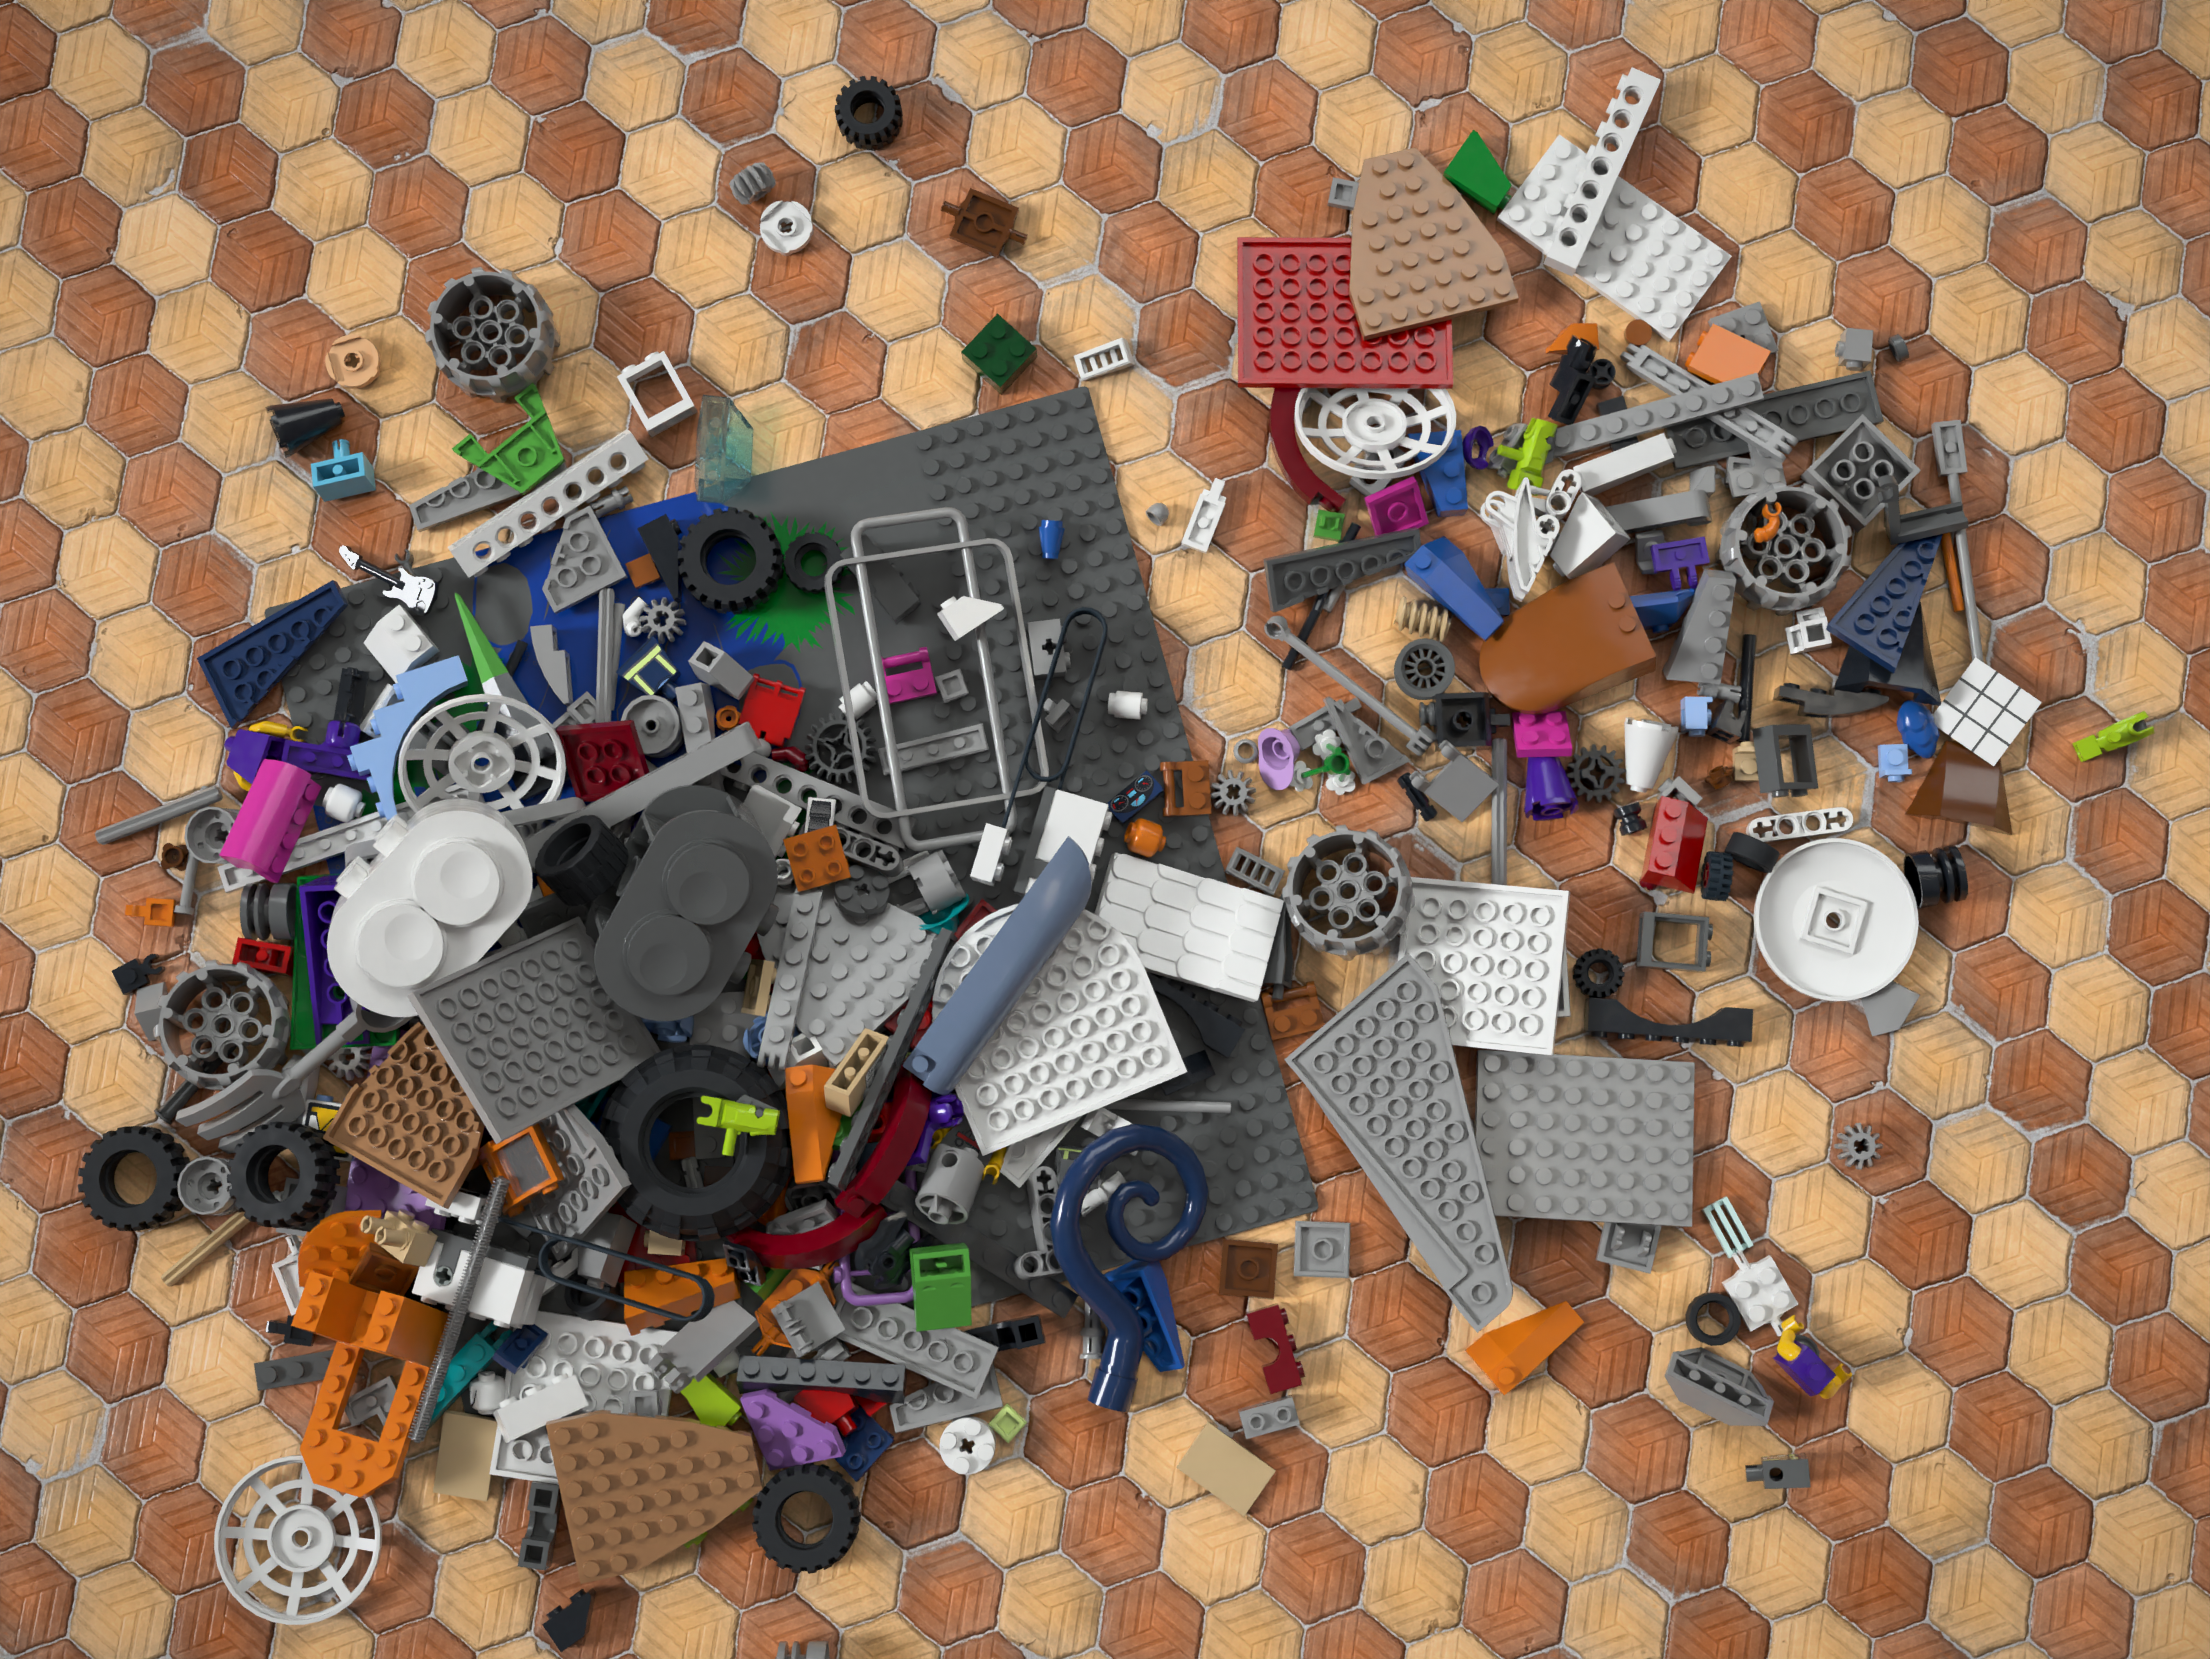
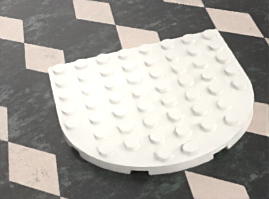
[932,904,1187,1156]

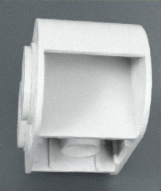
[327,799,533,1017]

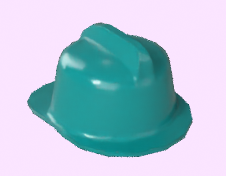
[917,893,970,934]

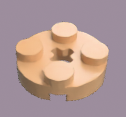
[325,334,381,389]

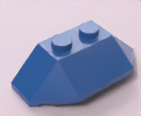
[1629,588,1696,633]

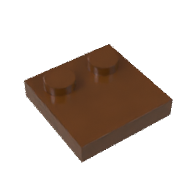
[1219,1239,1278,1300]

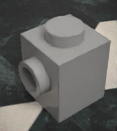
[1835,328,1873,371]

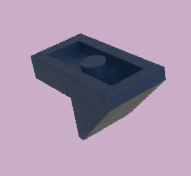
[492,1324,548,1375]

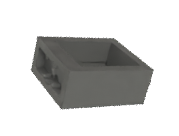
[1752,724,1818,798]
[1636,911,1713,973]

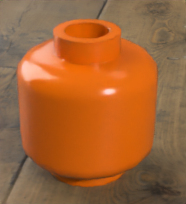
[1124,818,1166,858]

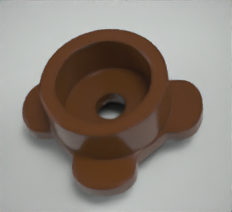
[1704,765,1734,789]
[161,843,189,871]

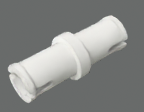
[1081,1171,1126,1217]

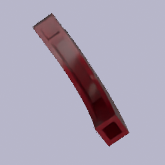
[1269,388,1346,513]
[835,1055,932,1219]
[725,1202,887,1269]

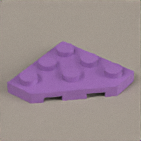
[740,1389,846,1471]

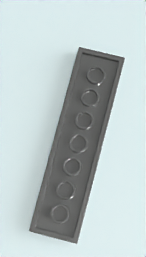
[1664,370,1884,471]

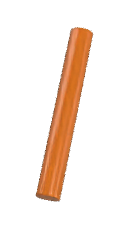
[1941,532,1965,612]

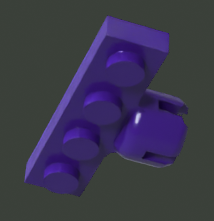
[281,720,372,781]
[906,1091,964,1166]

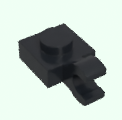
[265,1315,315,1346]

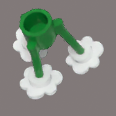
[1289,729,1355,795]

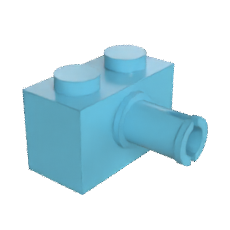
[311,439,376,502]

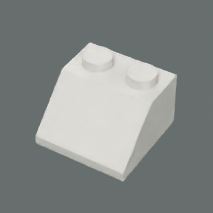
[364,605,440,683]

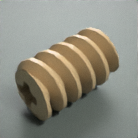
[1393,596,1453,644]

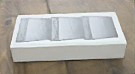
[804,797,836,833]

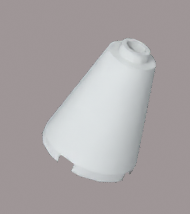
[1624,717,1679,793]

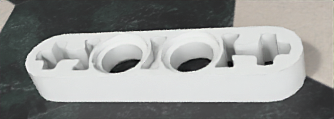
[1746,807,1853,842]

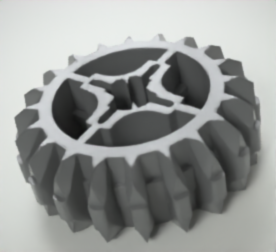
[804,712,878,785]

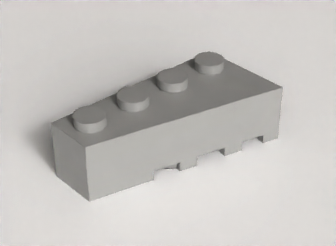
[1662,569,1736,684]

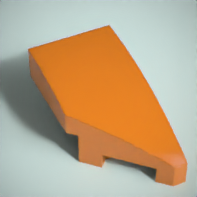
[1545,323,1599,354]

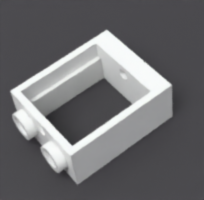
[617,351,698,437]

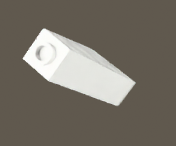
[1573,433,1677,496]

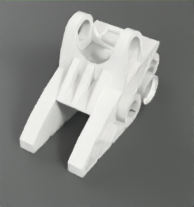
[1480,469,1581,602]

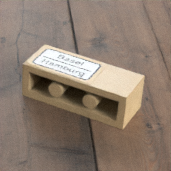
[824,1028,889,1117]

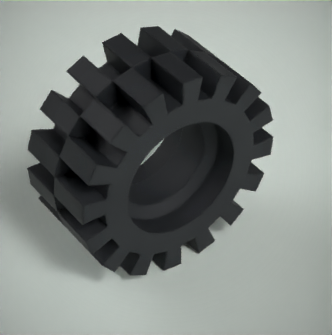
[1573,948,1625,998]

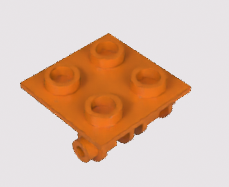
[783,824,851,892]

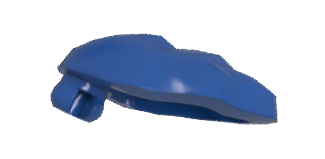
[1897,700,1940,758]

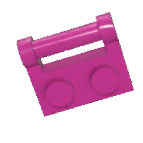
[881,646,937,704]

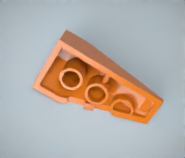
[785,1064,842,1184]
[1465,1301,1584,1396]

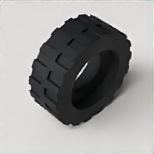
[784,532,844,594]

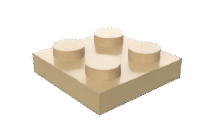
[741,959,777,1017]

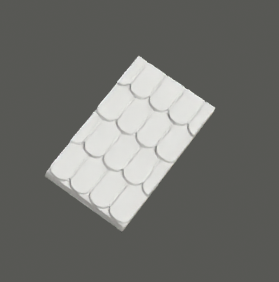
[1094,852,1284,1002]

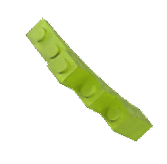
[680,1373,754,1549]

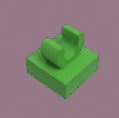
[1313,509,1345,542]

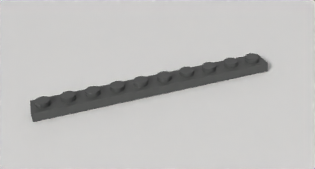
[828,928,958,1192]

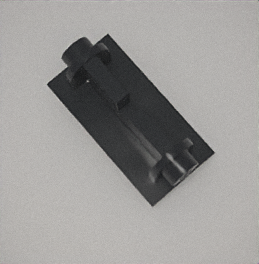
[333,667,369,725]

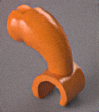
[1754,502,1781,543]

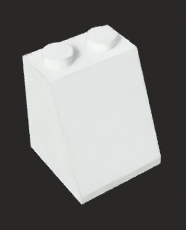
[1550,492,1631,579]

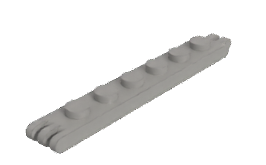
[1620,343,1798,463]
[757,886,824,1071]

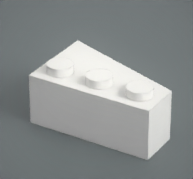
[493,1373,588,1443]

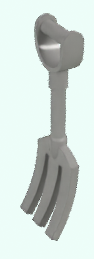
[175,996,414,1154]

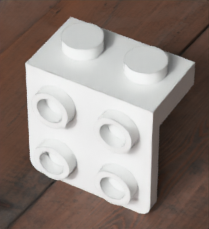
[743,785,802,859]

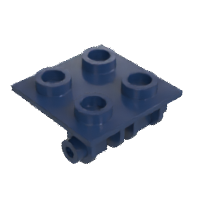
[834,1404,895,1482]

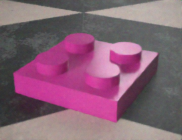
[1364,477,1429,536]
[1511,711,1572,758]

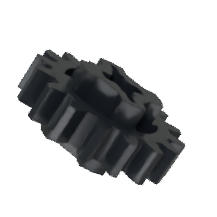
[1567,744,1626,804]

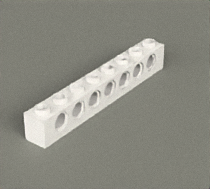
[1542,67,1661,277]
[448,429,648,578]

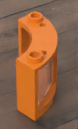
[477,1123,565,1218]

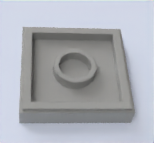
[1294,1221,1350,1278]

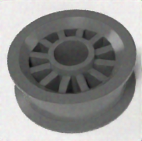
[1394,638,1455,700]

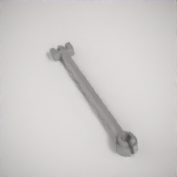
[1264,616,1436,756]

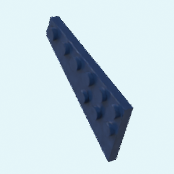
[1826,534,1943,673]
[197,580,349,729]

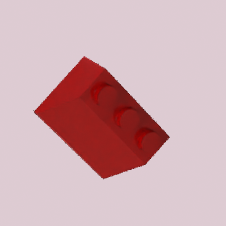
[1640,796,1708,894]

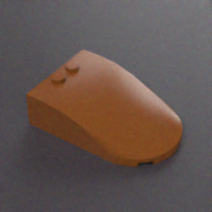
[1479,562,1656,715]

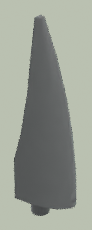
[1262,883,1294,1000]

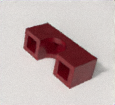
[1246,1303,1305,1394]

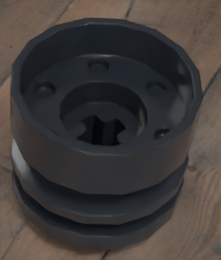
[1903,845,1968,909]

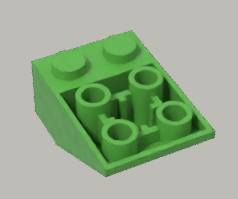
[909,1243,972,1332]

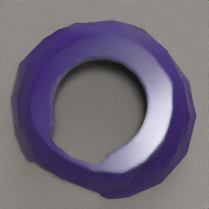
[1462,426,1494,470]

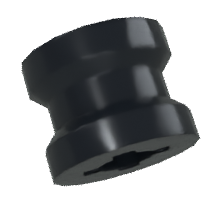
[1587,359,1616,390]

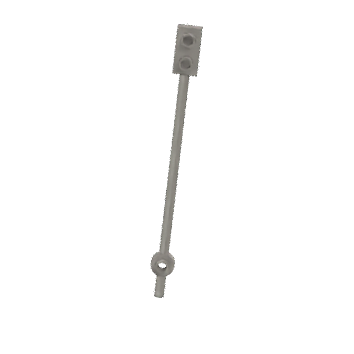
[1931,420,1984,663]

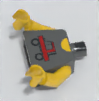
[931,1112,1007,1184]

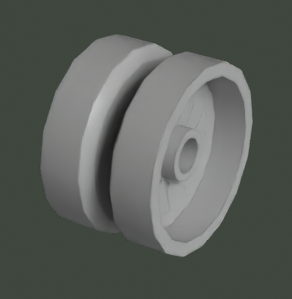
[621,695,685,758]

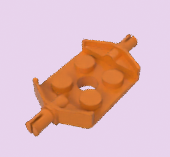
[751,1261,839,1356]

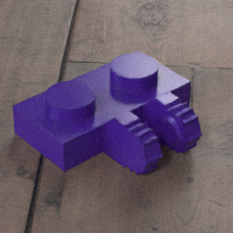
[1650,536,1710,591]

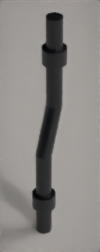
[1282,522,1361,671]

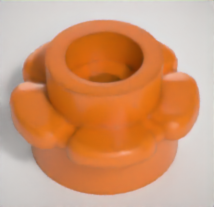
[716,705,741,731]

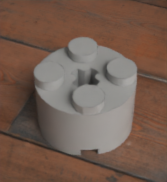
[908,850,966,915]

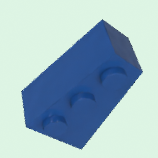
[1407,430,1468,517]

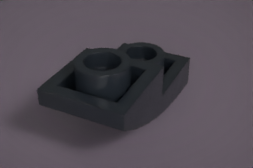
[723,1241,767,1286]

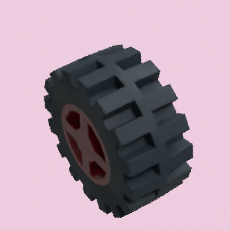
[1700,851,1733,901]

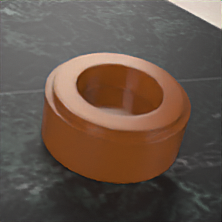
[1624,319,1652,348]

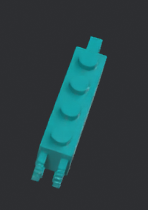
[427,1320,513,1429]

